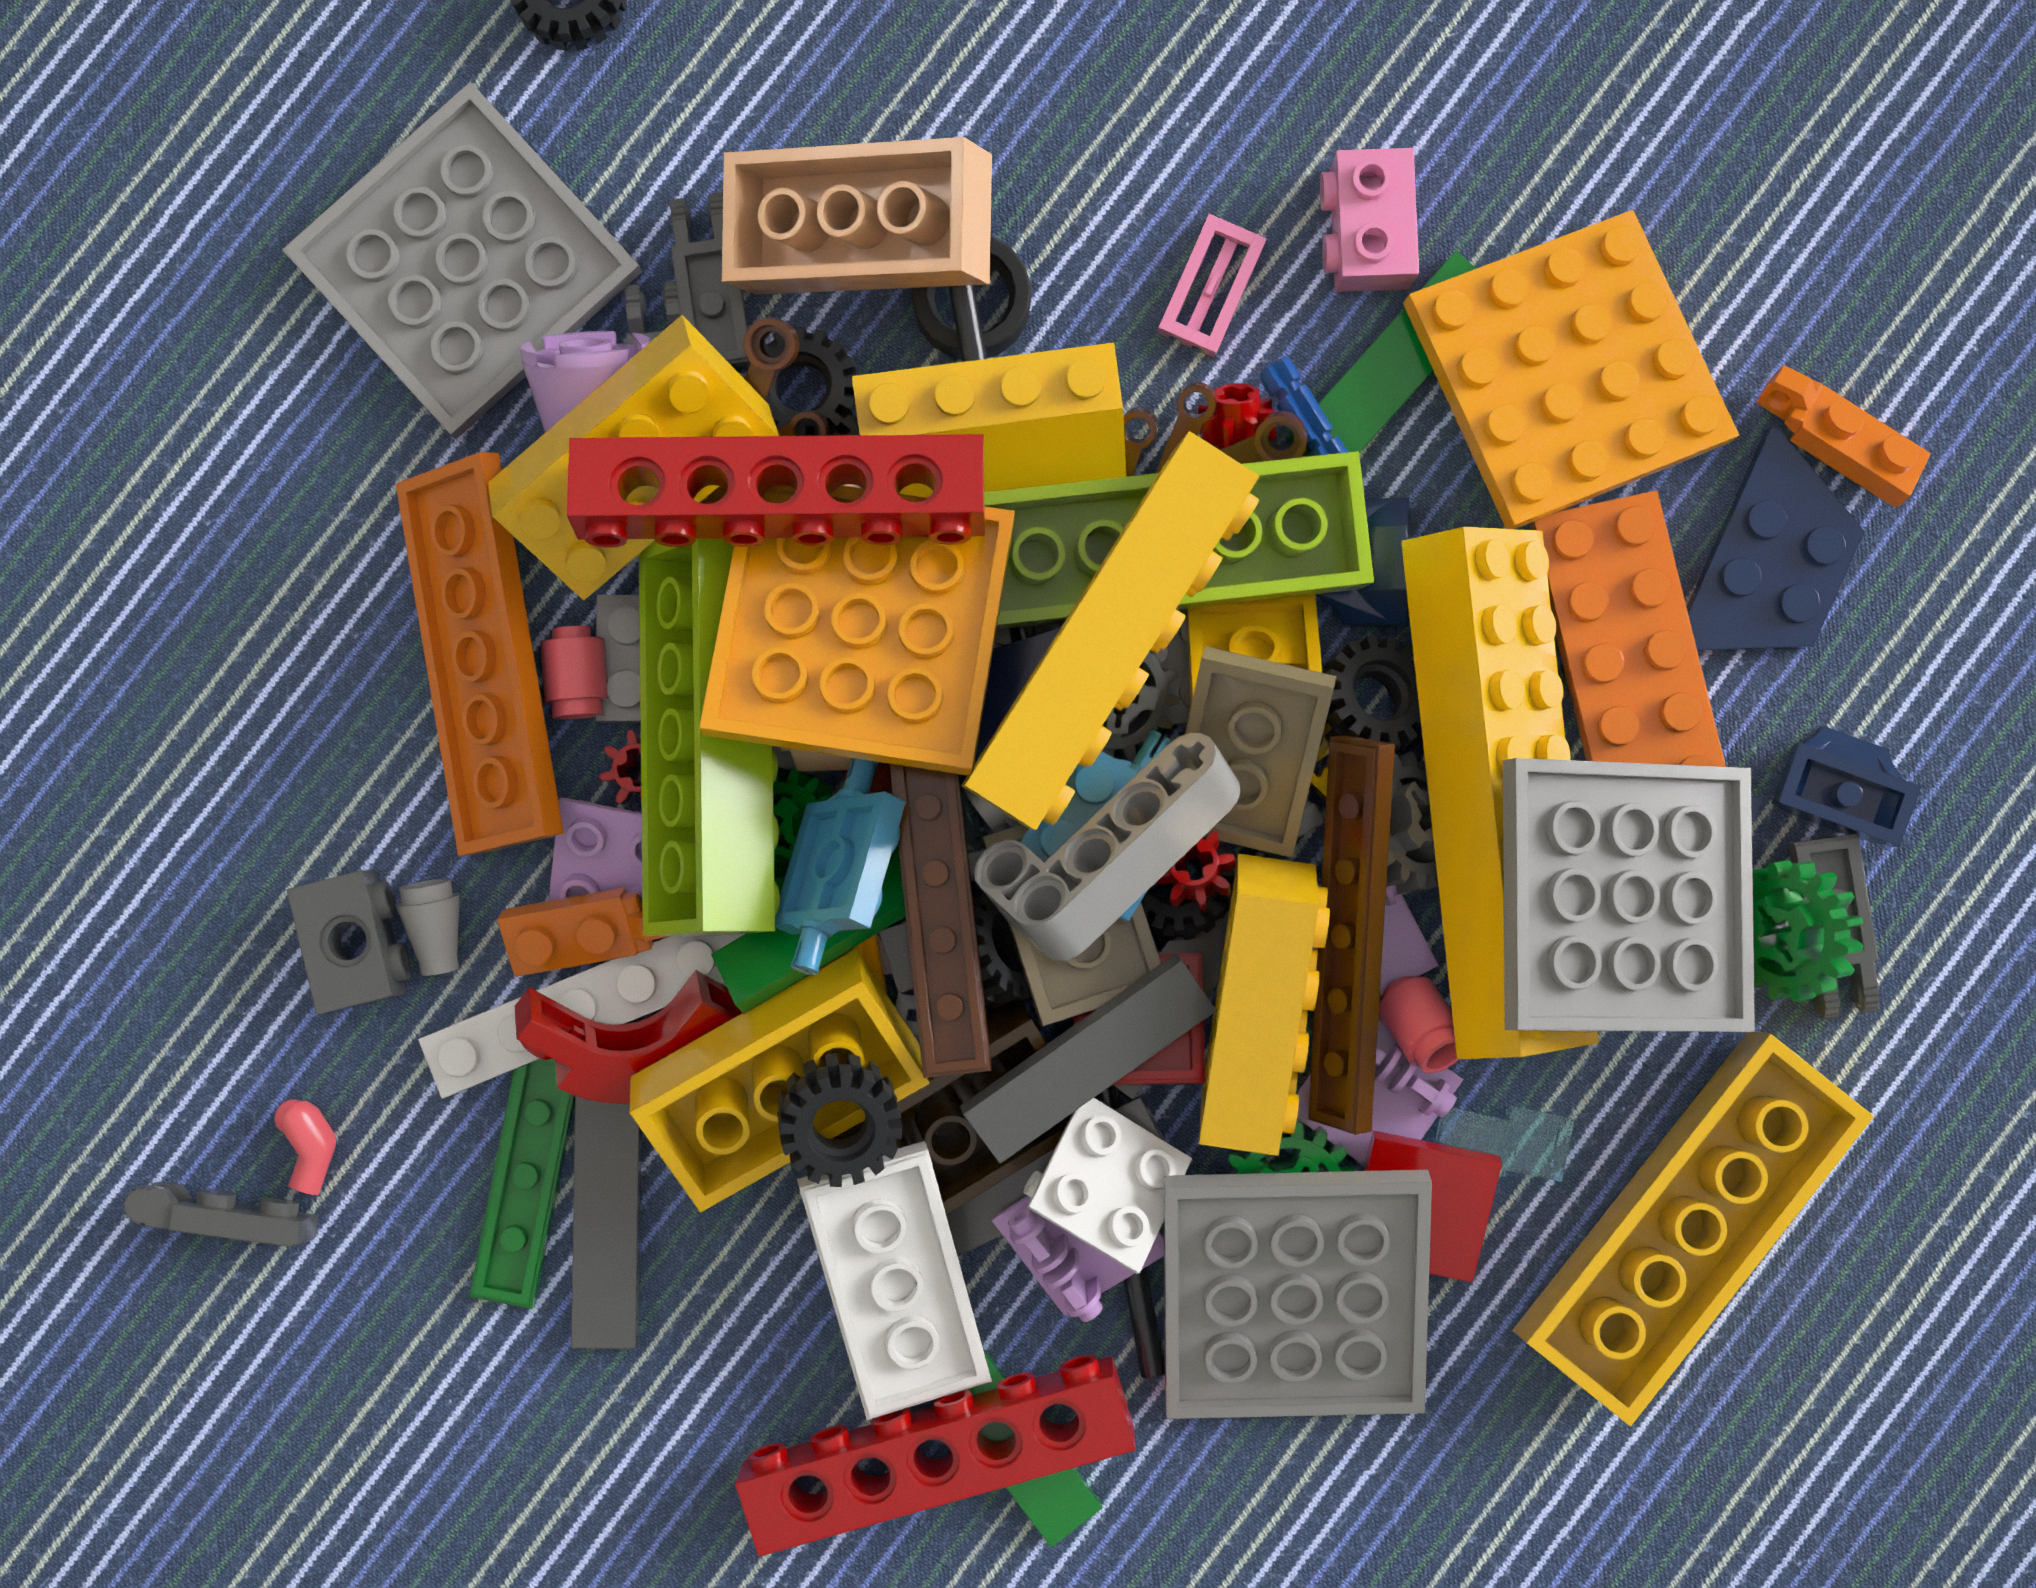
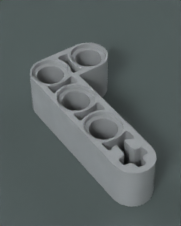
[974,733,1241,961]

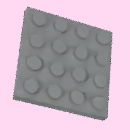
[282,81,643,439]
[1503,758,1755,1032]
[1163,1170,1432,1419]

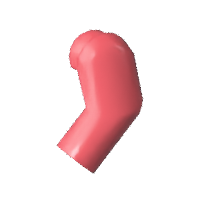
[274,1099,336,1195]

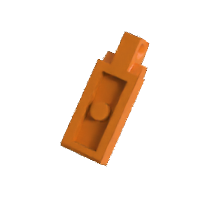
[1756,365,1931,508]
[497,887,668,977]

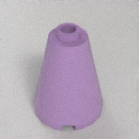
[520,331,650,433]

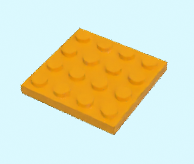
[1403,210,1739,529]
[699,485,1015,776]

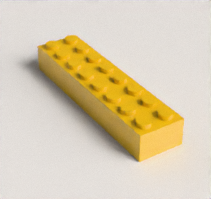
[1401,527,1599,1059]

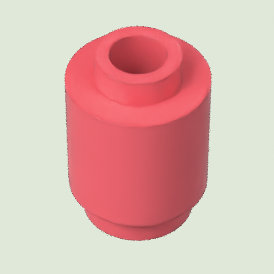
[540,626,609,720]
[1379,976,1459,1073]

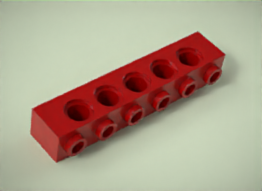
[567,434,985,548]
[735,1354,1136,1557]

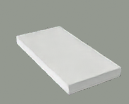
[797,1141,992,1420]

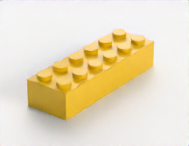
[961,431,1260,830]
[1512,1031,1874,1427]

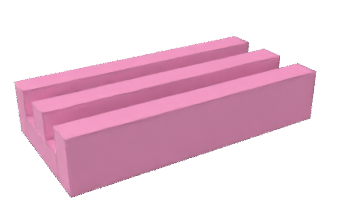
[1157,214,1267,358]

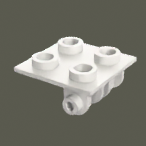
[1024,1098,1192,1274]

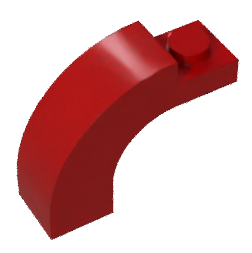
[514,970,743,1104]

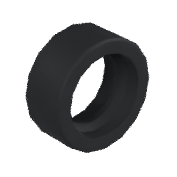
[911,236,1031,359]

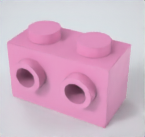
[1320,148,1419,292]

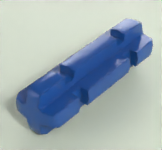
[1260,357,1348,457]

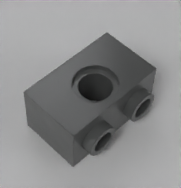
[286,870,411,1015]

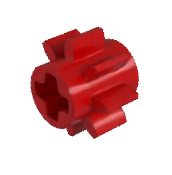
[1198,383,1277,450]
[600,730,641,805]
[1156,831,1236,912]

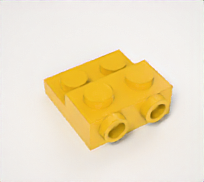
[1186,594,1322,711]

